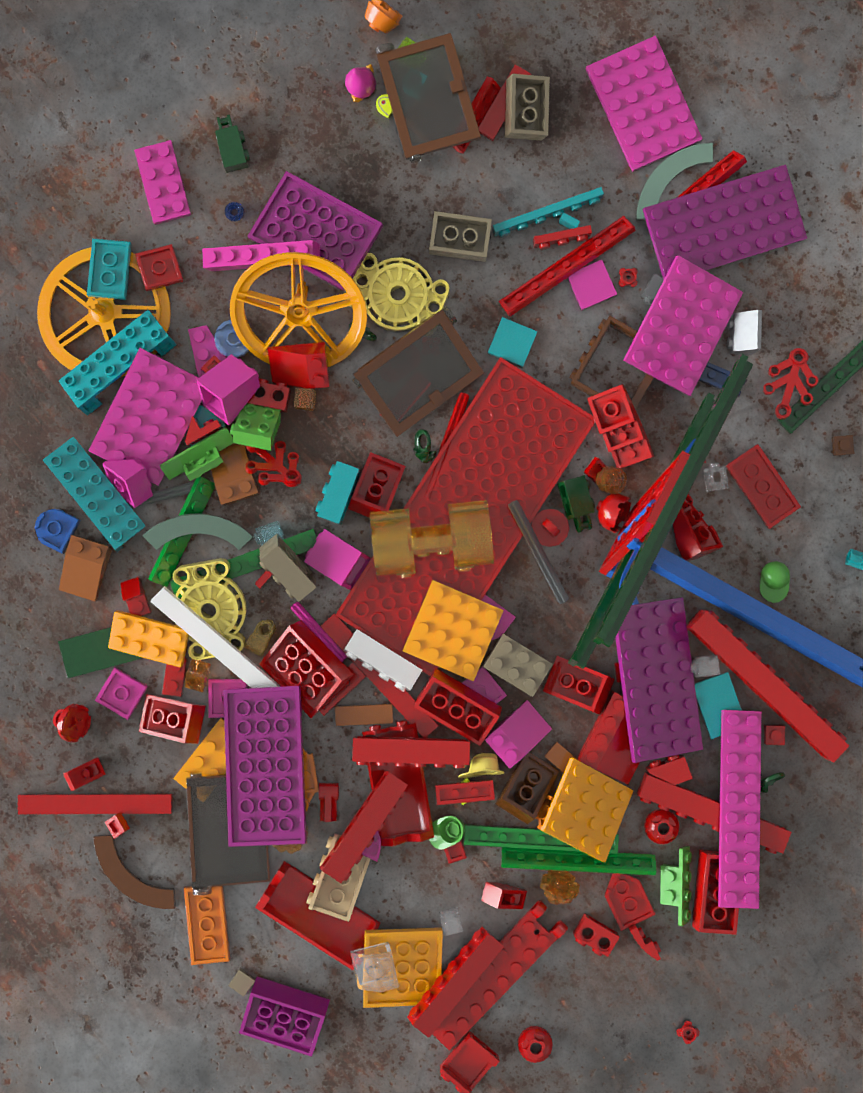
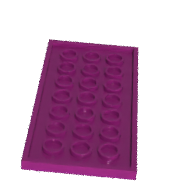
[642,164,807,280]
[616,597,703,763]
[223,686,307,847]

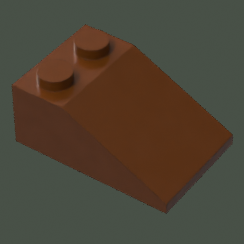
[495,752,559,824]

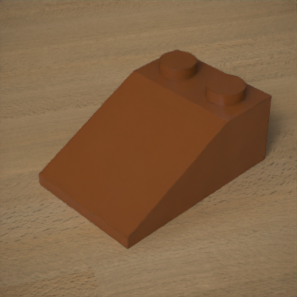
[211,443,260,506]
[59,535,113,601]

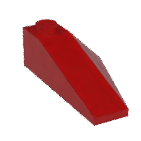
[673,493,723,561]

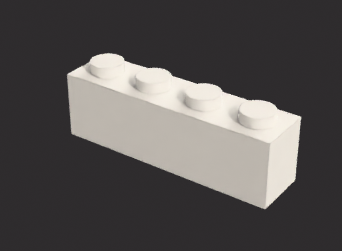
[344,629,422,691]

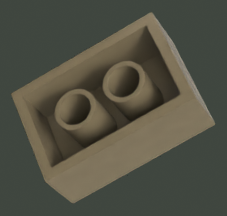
[505,74,550,141]
[429,211,492,262]
[259,534,316,602]
[483,633,553,697]

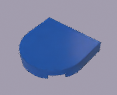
[35,509,81,554]

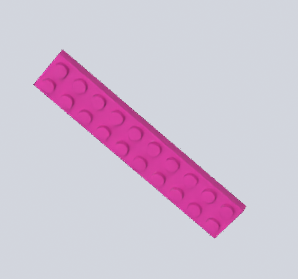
[718,710,761,909]

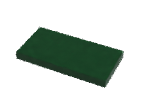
[58,627,143,678]

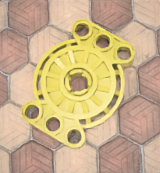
[347,253,449,336]
[173,558,247,660]

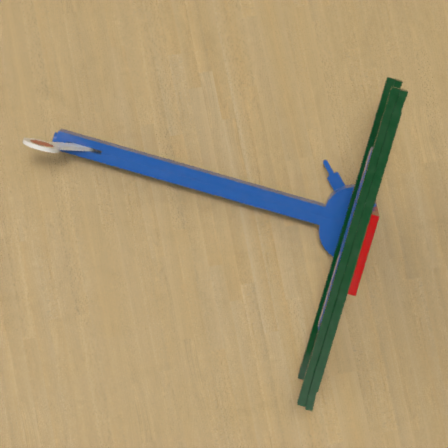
[568,353,863,688]

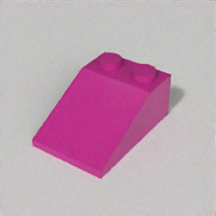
[485,700,552,769]

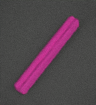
[290,602,347,662]

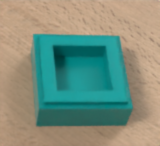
[559,212,580,229]

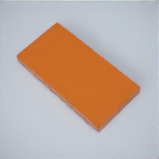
[184,886,230,965]

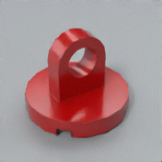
[531,509,569,547]
[53,704,91,742]

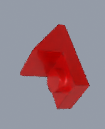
[185,416,223,446]
[120,576,151,616]
[63,757,106,791]

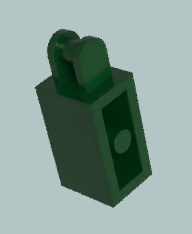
[215,114,250,173]
[557,475,595,533]

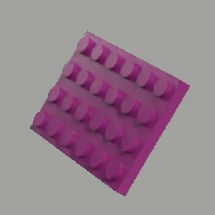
[247,171,384,292]

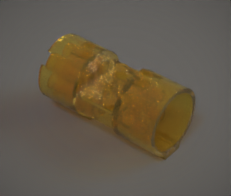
[370,500,494,578]

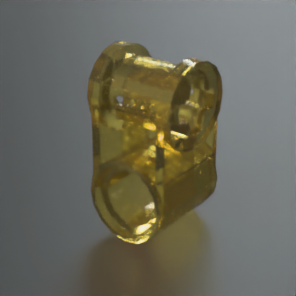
[244,619,276,657]

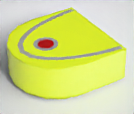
[376,94,393,119]

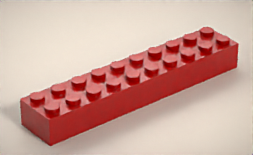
[686,610,849,763]

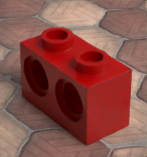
[247,378,291,413]
[573,913,620,957]

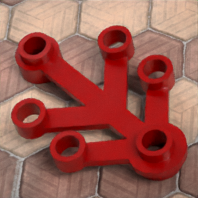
[763,348,818,419]
[245,441,302,487]

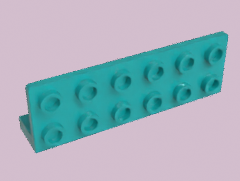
[59,310,177,416]
[43,437,145,552]

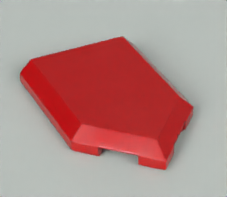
[604,873,656,931]

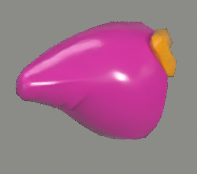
[345,64,376,102]

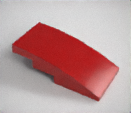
[587,384,654,470]

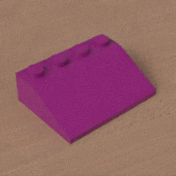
[239,976,330,1057]

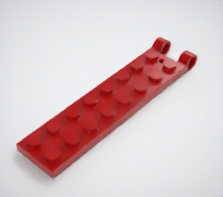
[432,900,568,1051]

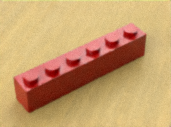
[352,736,470,768]
[320,770,408,883]
[407,927,505,1038]

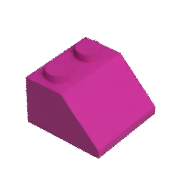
[102,459,153,508]

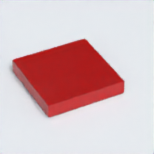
[135,244,183,292]

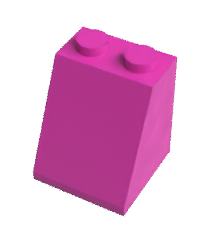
[196,354,260,425]
[304,529,371,590]

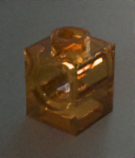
[294,388,316,411]
[185,659,211,692]

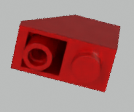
[646,754,693,785]

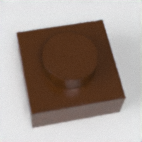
[832,435,855,456]

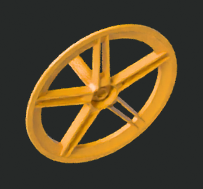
[37,247,171,377]
[230,252,367,367]

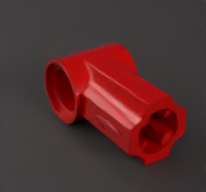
[319,783,339,822]

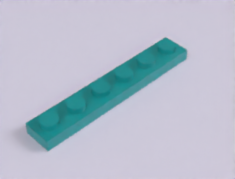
[492,187,604,237]

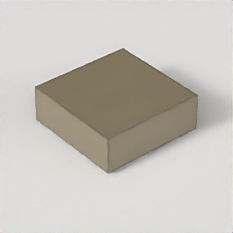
[228,968,256,997]

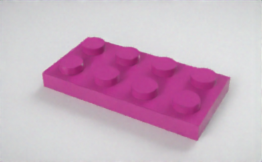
[134,140,191,225]

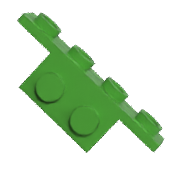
[160,427,233,481]
[660,846,692,926]

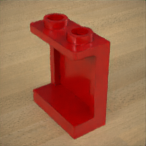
[440,1030,500,1093]

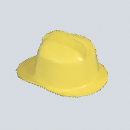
[458,753,505,778]

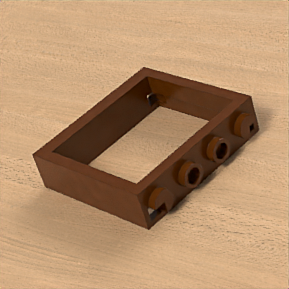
[569,315,654,409]

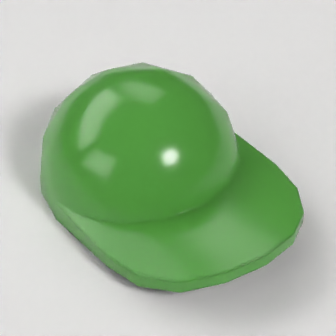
[760,561,790,603]
[429,816,466,849]

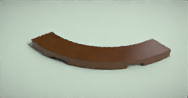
[93,835,176,909]

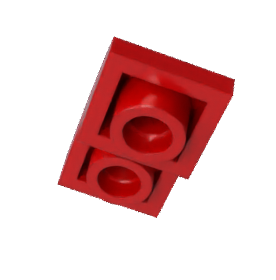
[629,925,661,961]

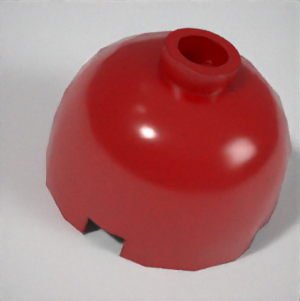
[596,494,631,533]

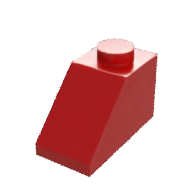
[481,882,527,909]

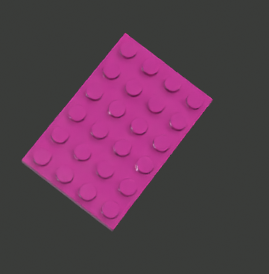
[586,35,703,172]
[623,255,743,396]
[88,347,202,486]

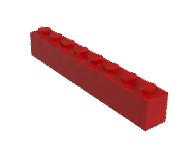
[636,772,792,854]

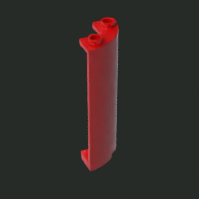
[362,720,434,846]
[255,861,380,970]

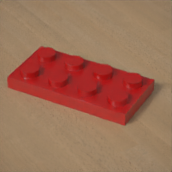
[725,444,801,529]

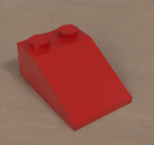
[267,342,329,389]
[348,452,406,523]
[543,656,615,715]
[139,694,206,744]

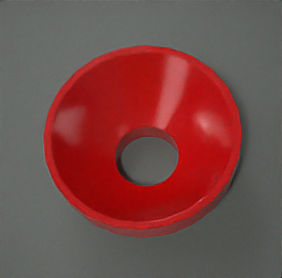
[644,809,679,844]
[518,1026,553,1063]

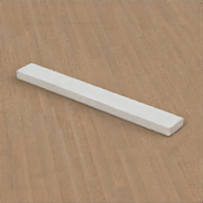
[151,586,280,688]

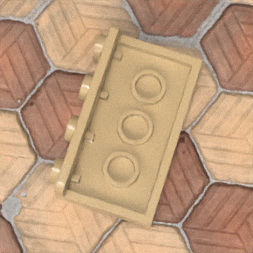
[306,833,370,922]

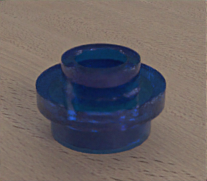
[225,202,244,222]

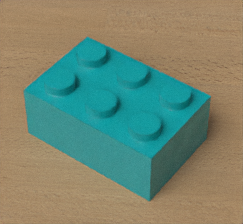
[315,461,361,525]

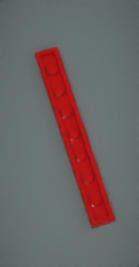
[498,216,636,317]
[320,613,439,738]
[18,794,172,814]

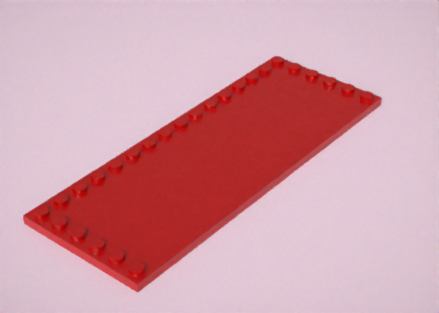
[335,357,595,676]

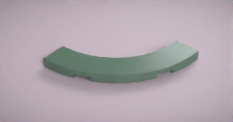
[636,143,713,220]
[143,513,253,550]

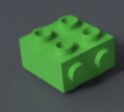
[230,403,281,451]

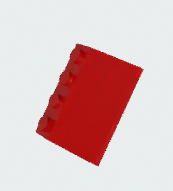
[259,620,354,718]
[577,690,640,785]

